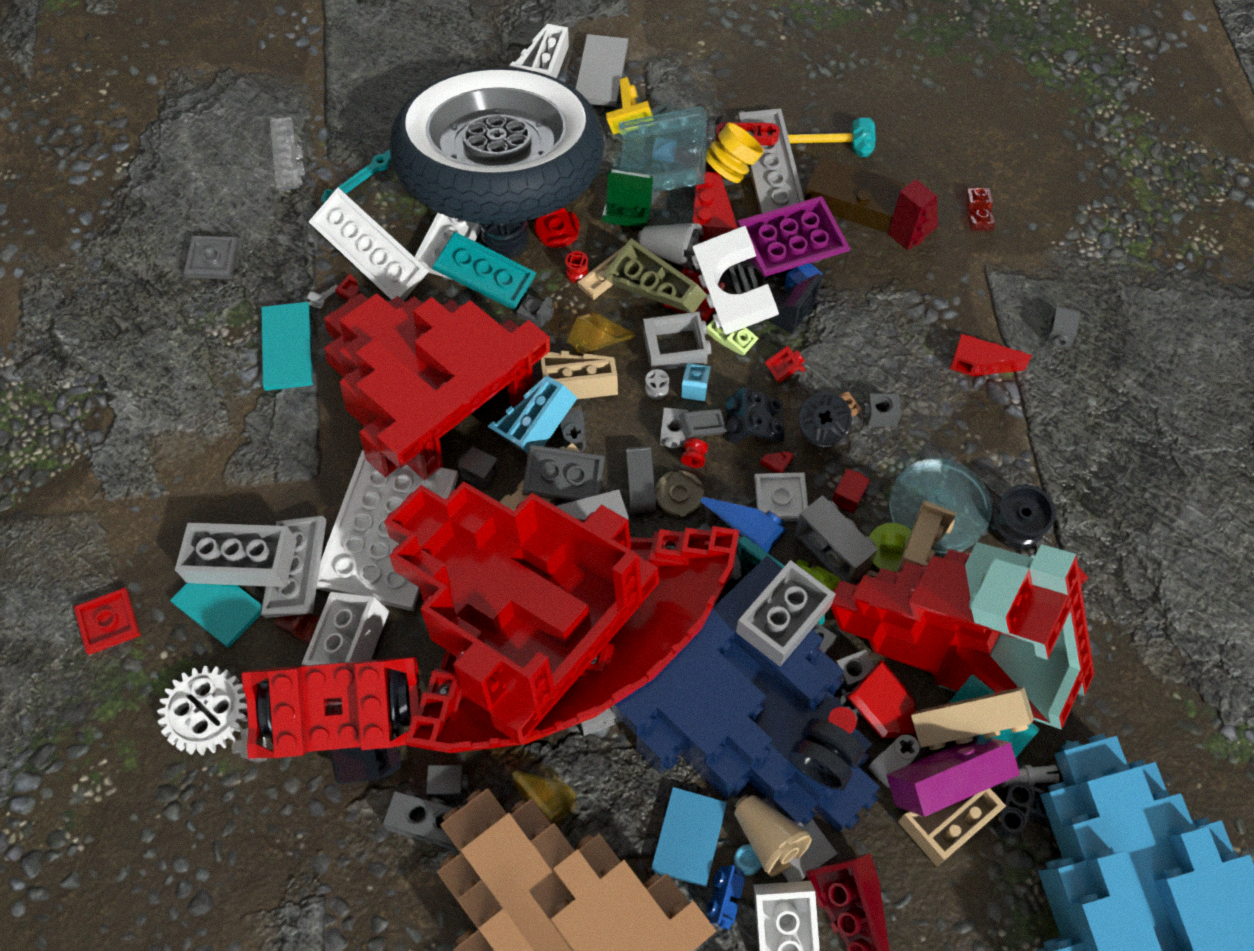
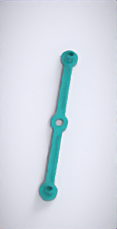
[321,149,392,204]

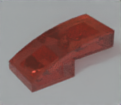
[273,614,320,644]

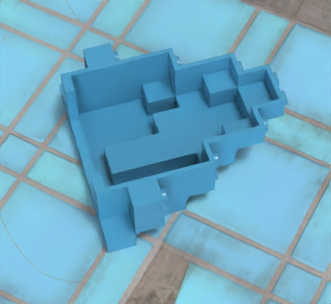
[1036,733,1254,951]

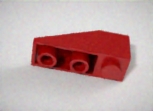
[950,334,1032,376]

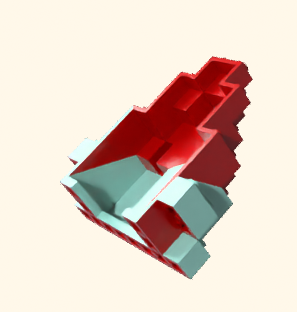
[831,542,1095,730]

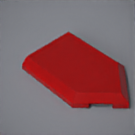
[847,660,917,740]

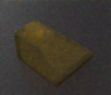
[567,312,636,354]
[512,771,577,826]

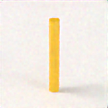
[788,133,852,144]

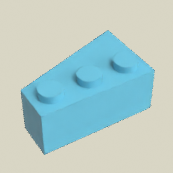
[488,375,577,454]

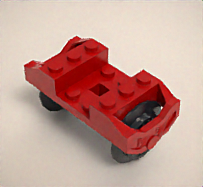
[242,656,422,759]

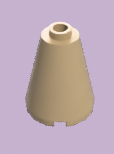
[734,795,812,877]

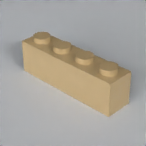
[911,687,1034,750]

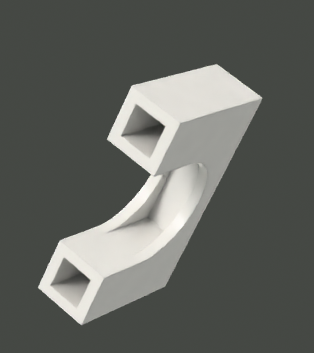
[692,226,779,335]

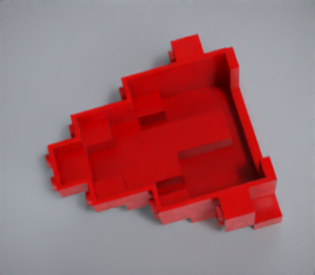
[324,293,550,481]
[384,482,659,745]

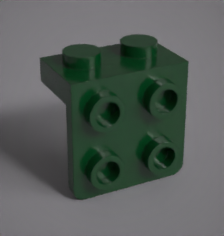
[602,170,653,228]

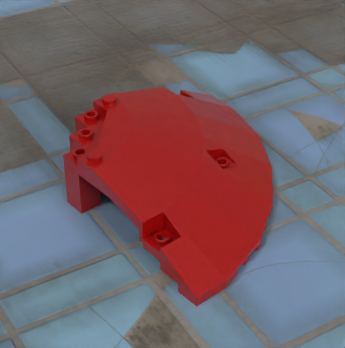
[406,503,739,753]

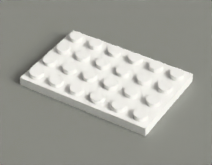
[317,450,458,611]

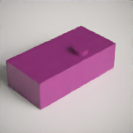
[886,735,1020,817]

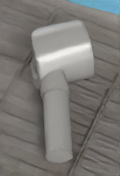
[307,285,338,308]

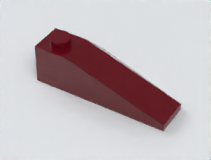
[806,853,890,951]

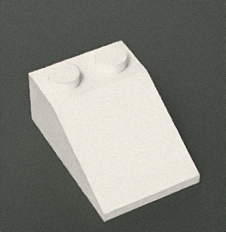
[753,881,819,951]

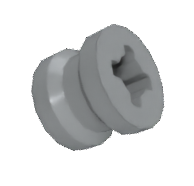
[645,369,669,400]

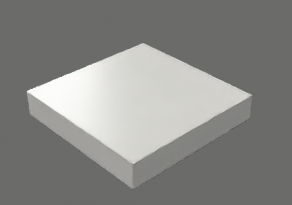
[754,472,808,522]

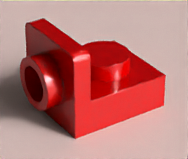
[765,346,806,383]

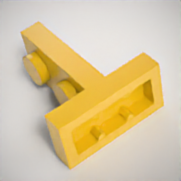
[606,77,655,135]

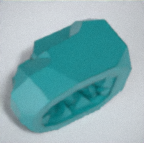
[851,118,876,157]

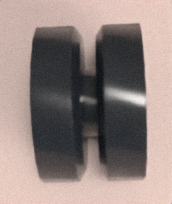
[989,484,1056,549]
[789,718,865,790]

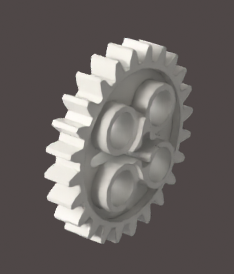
[157,666,248,755]

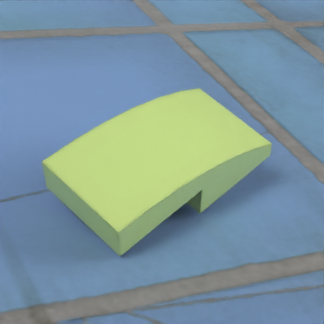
[707,319,759,356]

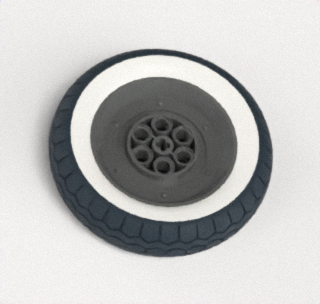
[390,67,604,224]

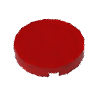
[535,208,580,248]

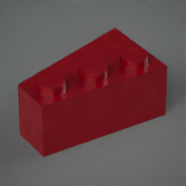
[888,179,938,251]

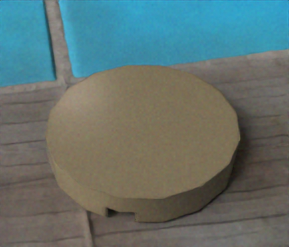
[655,471,704,519]

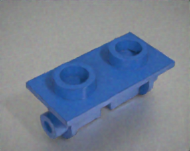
[706,865,745,930]

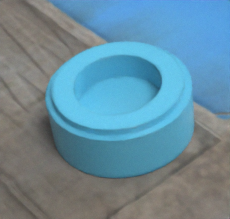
[734,845,762,875]

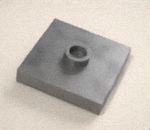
[184,236,239,279]

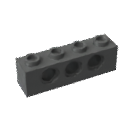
[383,790,464,851]

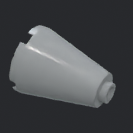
[638,223,704,269]

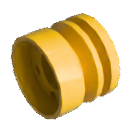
[704,122,764,183]

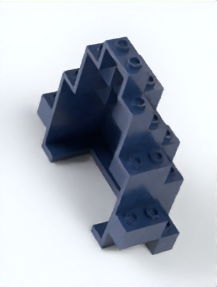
[613,556,880,833]

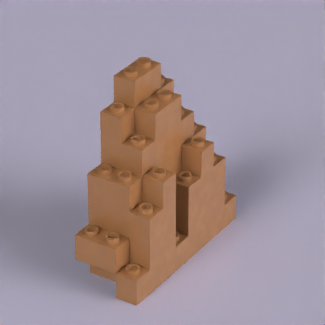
[437,788,716,951]

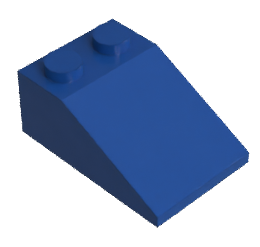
[700,497,788,554]

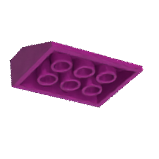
[737,196,850,277]

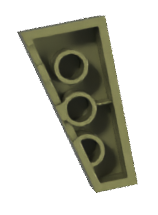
[602,238,707,314]

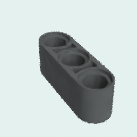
[626,446,656,514]

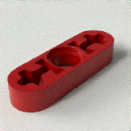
[715,122,780,145]

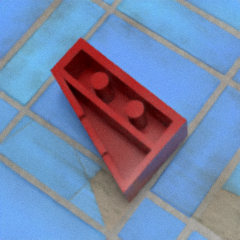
[693,171,738,242]

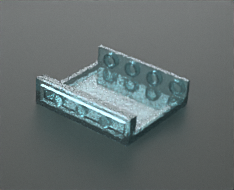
[619,106,709,193]

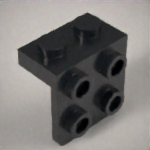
[726,387,785,444]
[329,726,401,785]

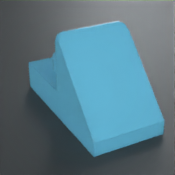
[681,363,711,401]

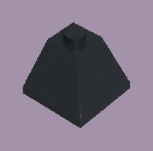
[769,273,822,334]

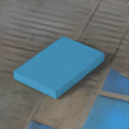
[651,787,727,887]

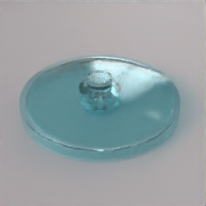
[889,459,992,553]

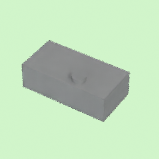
[175,523,297,587]

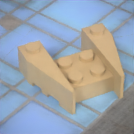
[896,500,957,573]

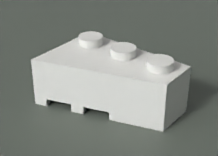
[509,24,569,79]

